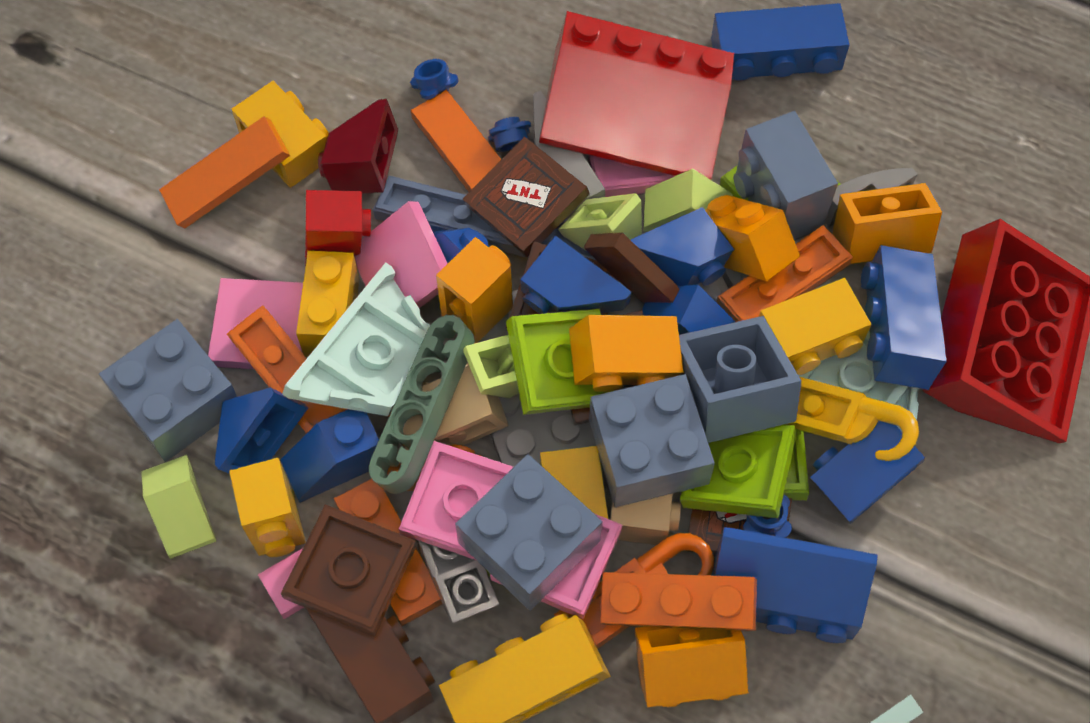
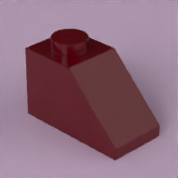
[318,99,399,194]

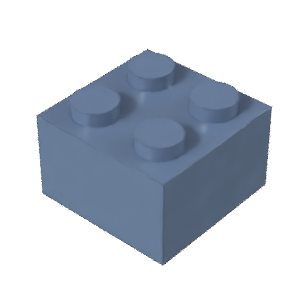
[734,111,838,240]
[679,316,802,443]
[99,319,237,462]
[589,374,715,508]
[455,454,603,611]

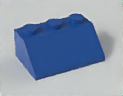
[711,527,878,643]

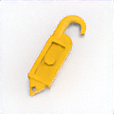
[786,377,919,461]

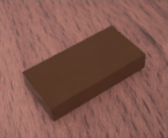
[584,233,680,303]

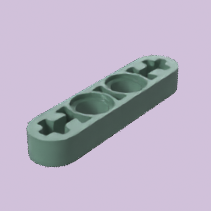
[369,315,475,494]

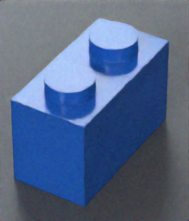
[810,421,925,524]

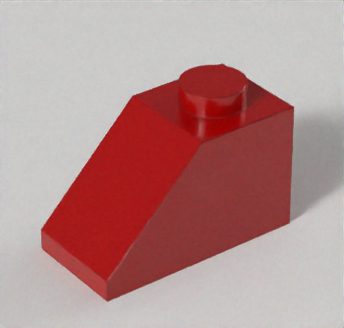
[305,190,371,266]

